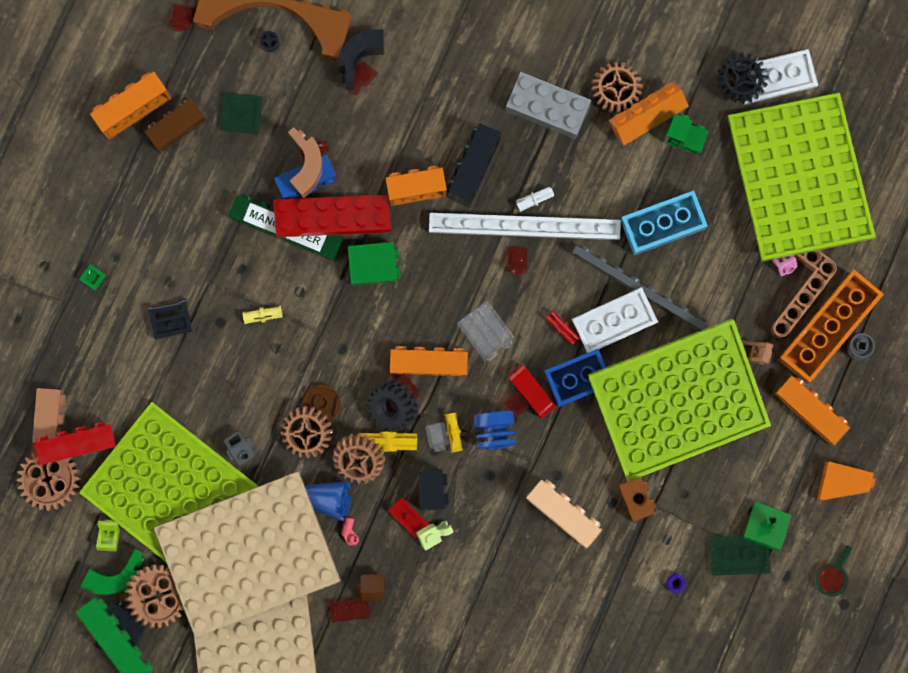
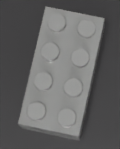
[506,72,591,139]

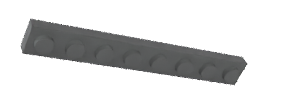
[572,245,708,331]

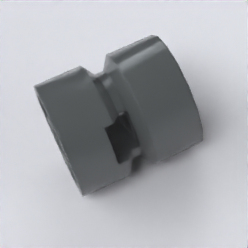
[845,333,875,360]

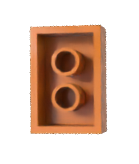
[386,166,447,206]

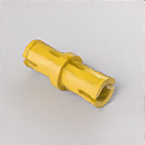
[444,413,463,453]

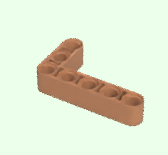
[771,250,837,339]

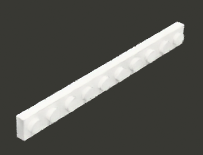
[429,213,621,240]

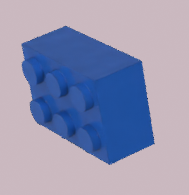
[544,349,606,408]

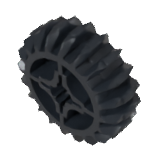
[716,52,769,104]

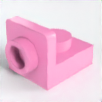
[772,255,797,276]

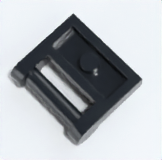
[148,298,193,340]

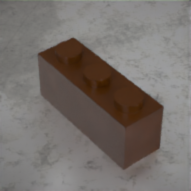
[145,99,206,153]

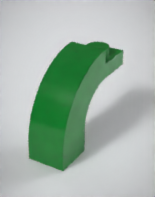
[80,549,145,595]

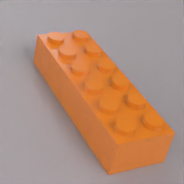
[777,270,884,384]

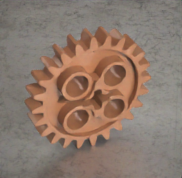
[17,452,81,511]
[124,565,185,629]

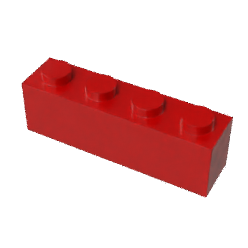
[32,422,116,466]

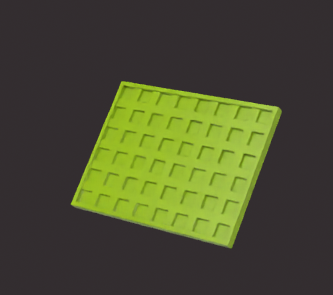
[727,93,876,262]

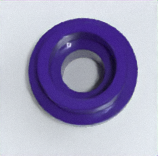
[666,574,686,593]

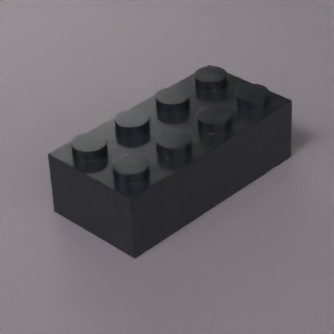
[447,123,501,208]

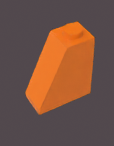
[816,462,875,501]

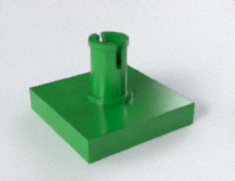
[743,501,792,552]

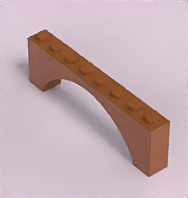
[193,0,352,61]

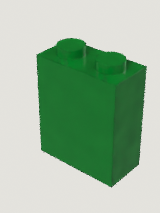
[348,242,401,286]

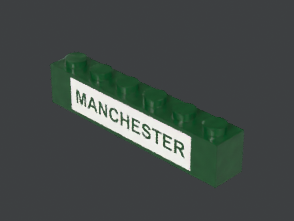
[228,195,344,262]

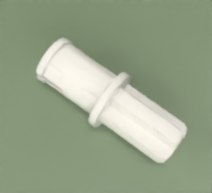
[516,187,554,212]

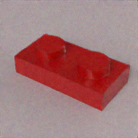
[389,497,429,538]

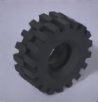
[367,380,419,432]

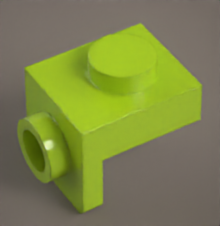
[96,520,120,551]

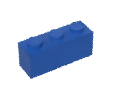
[274,155,337,199]

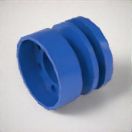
[474,411,517,450]

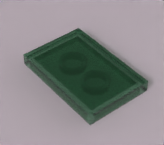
[710,536,771,576]

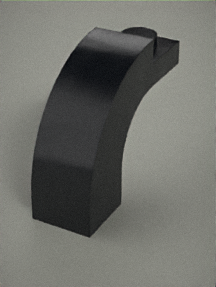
[338,29,384,90]

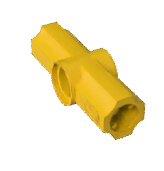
[360,432,417,452]

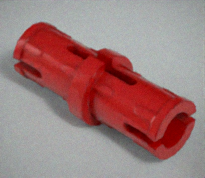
[545,310,580,346]

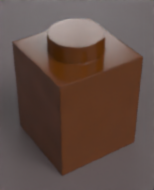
[357,574,386,601]

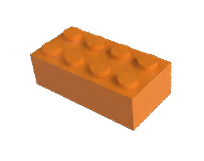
[90,72,172,140]

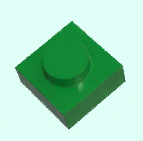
[79,264,107,291]

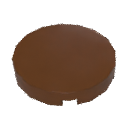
[302,384,341,422]

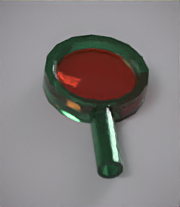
[814,545,853,597]

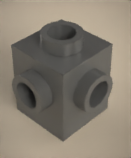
[224,430,256,466]

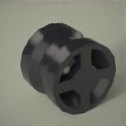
[259,31,279,53]

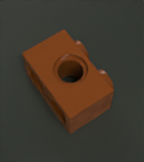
[618,477,656,522]

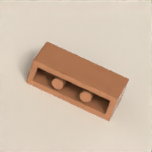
[32,388,66,443]

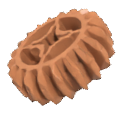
[591,62,643,113]
[280,406,333,458]
[333,433,385,484]

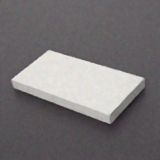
[734,49,818,104]
[572,287,658,353]

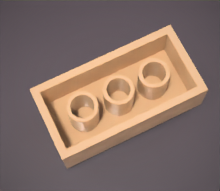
[526,480,602,548]

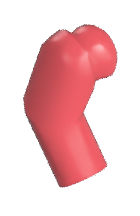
[341,517,359,545]

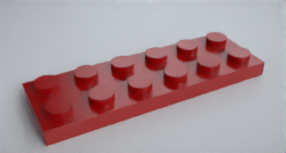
[273,195,391,238]

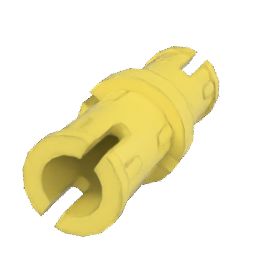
[243,306,283,324]

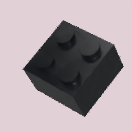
[419,470,449,511]

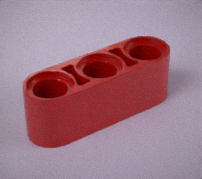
[507,364,557,419]

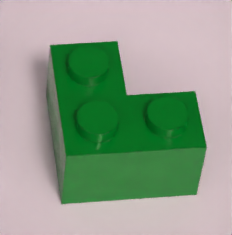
[663,114,709,156]

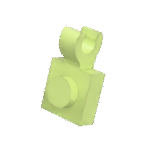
[416,521,453,551]

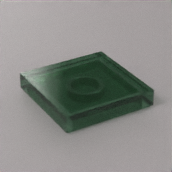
[221,93,263,135]

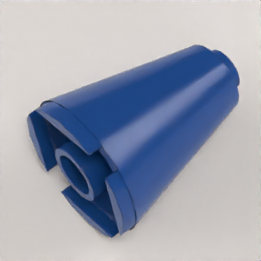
[305,482,351,521]

